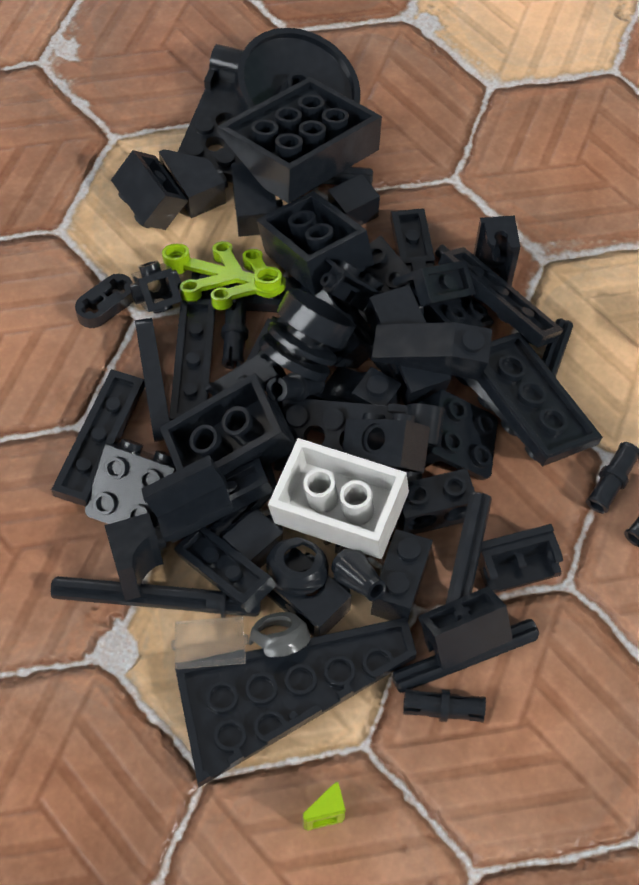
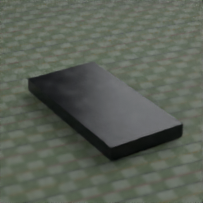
[477,332,603,467]

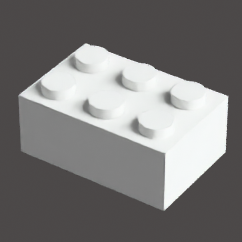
[268,438,409,559]

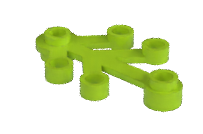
[162,241,286,310]

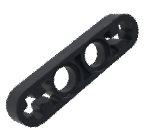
[135,318,170,442]

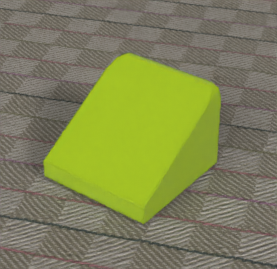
[303,781,346,831]

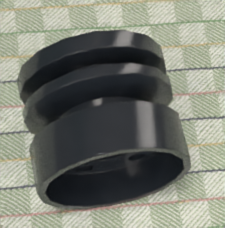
[258,288,356,382]

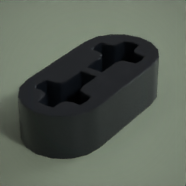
[75,274,134,328]

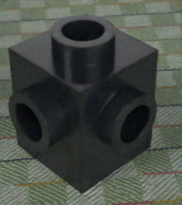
[129,260,182,313]

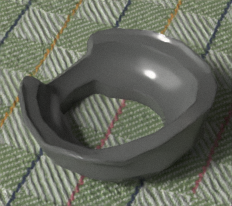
[248,612,311,658]

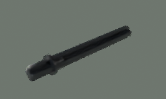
[50,576,261,618]

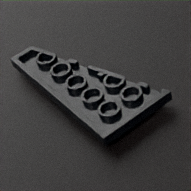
[175,617,417,788]

